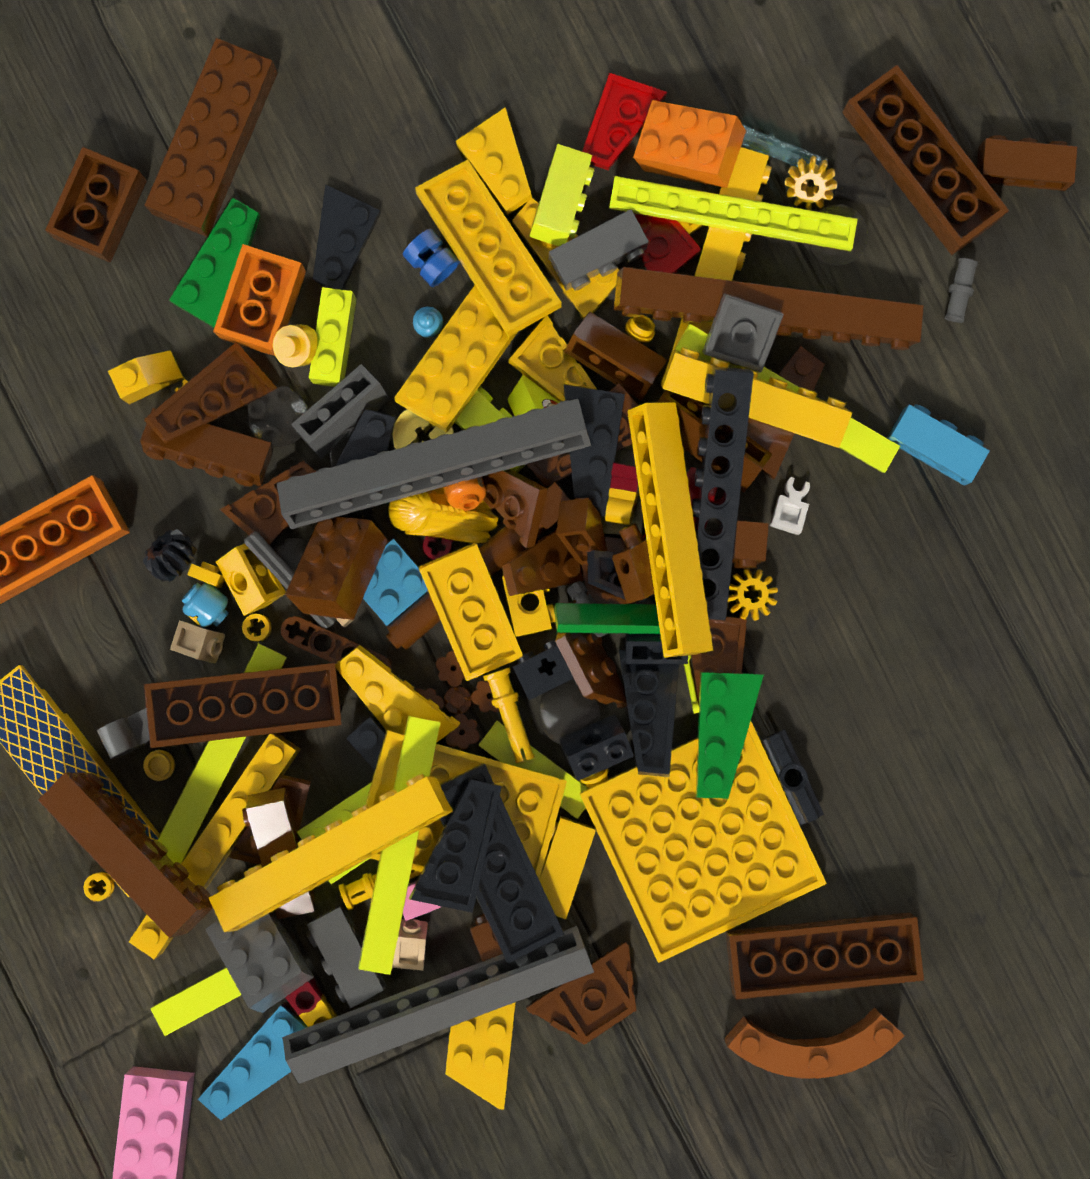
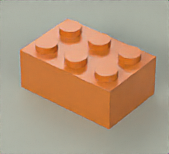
[633,100,746,188]
[213,244,306,356]

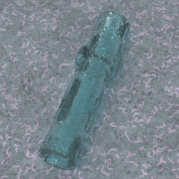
[742,125,828,167]

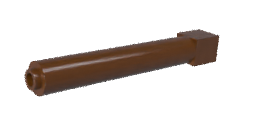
[386,482,570,650]

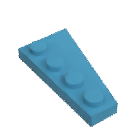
[198,1003,308,1120]

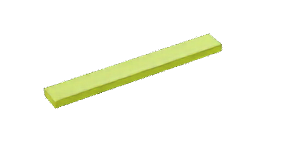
[609,176,858,251]
[675,324,900,473]
[158,643,287,864]
[358,716,440,975]

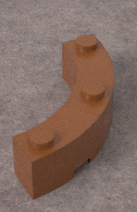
[724,1008,905,1078]

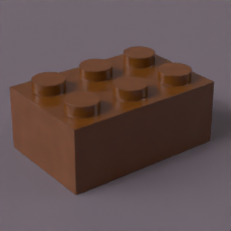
[45,147,147,263]
[285,517,388,620]

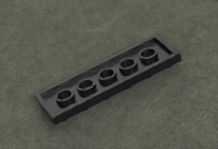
[440,763,564,963]

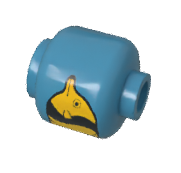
[181,582,229,628]

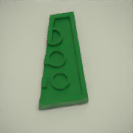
[169,198,260,328]

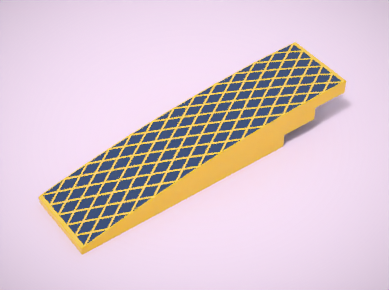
[0,665,160,897]

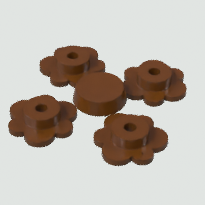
[415,651,499,750]

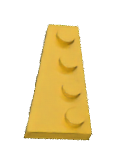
[512,198,620,320]

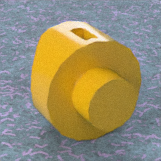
[273,324,317,368]

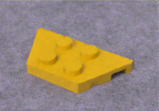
[445,1002,515,1110]

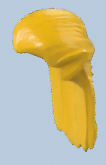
[389,487,498,543]

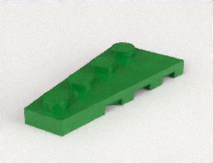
[696,672,764,799]

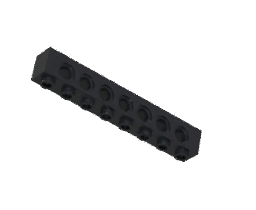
[692,366,754,621]

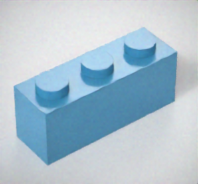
[887,404,990,486]

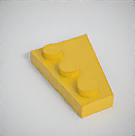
[456,108,532,215]

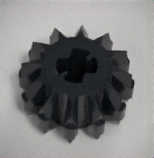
[143,529,197,582]

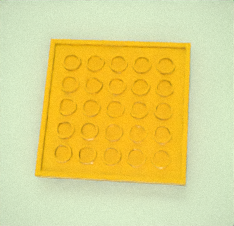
[579,721,827,963]

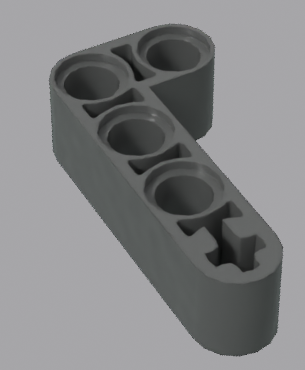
[97,708,150,759]

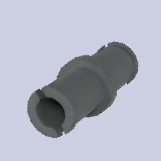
[945,258,978,323]

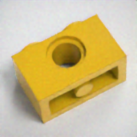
[216,544,286,616]
[502,576,556,637]

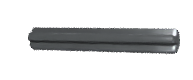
[244,531,336,629]

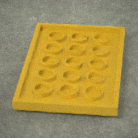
[365,730,567,879]

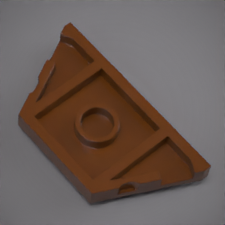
[555,600,627,709]
[526,940,636,1045]

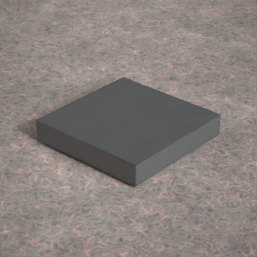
[702,293,784,372]

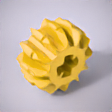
[785,156,837,210]
[728,569,778,621]

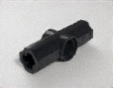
[760,729,824,825]

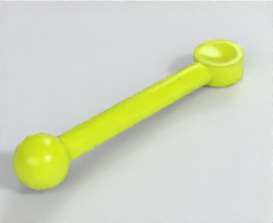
[684,655,699,714]

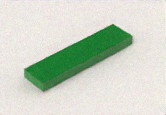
[554,603,660,634]

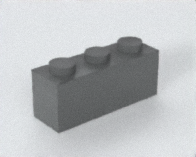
[549,209,649,291]
[291,364,390,459]
[306,903,386,1008]

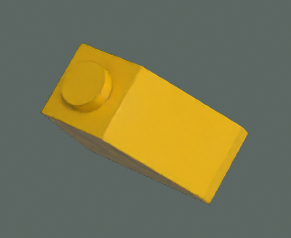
[108,351,184,404]

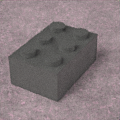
[205,910,314,1013]

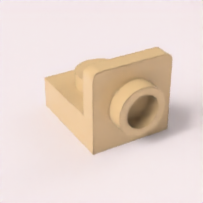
[170,620,225,663]
[392,919,428,971]

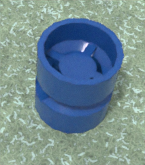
[403,229,460,287]

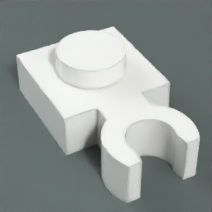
[770,477,810,535]

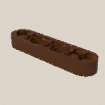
[281,616,393,672]

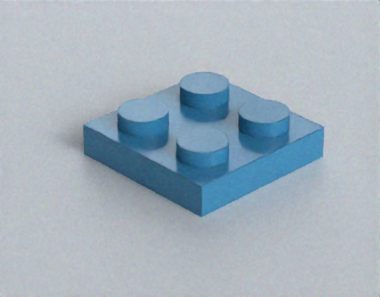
[363,539,428,626]

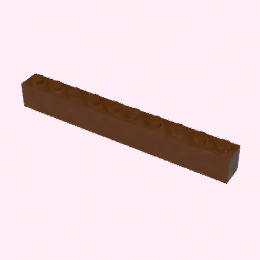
[614,267,924,350]

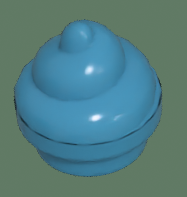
[413,306,443,338]

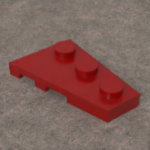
[582,73,667,170]
[623,180,701,274]

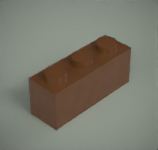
[977,135,1077,191]
[565,311,667,401]

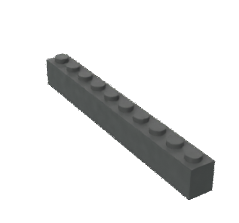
[277,399,591,529]
[282,926,594,1084]

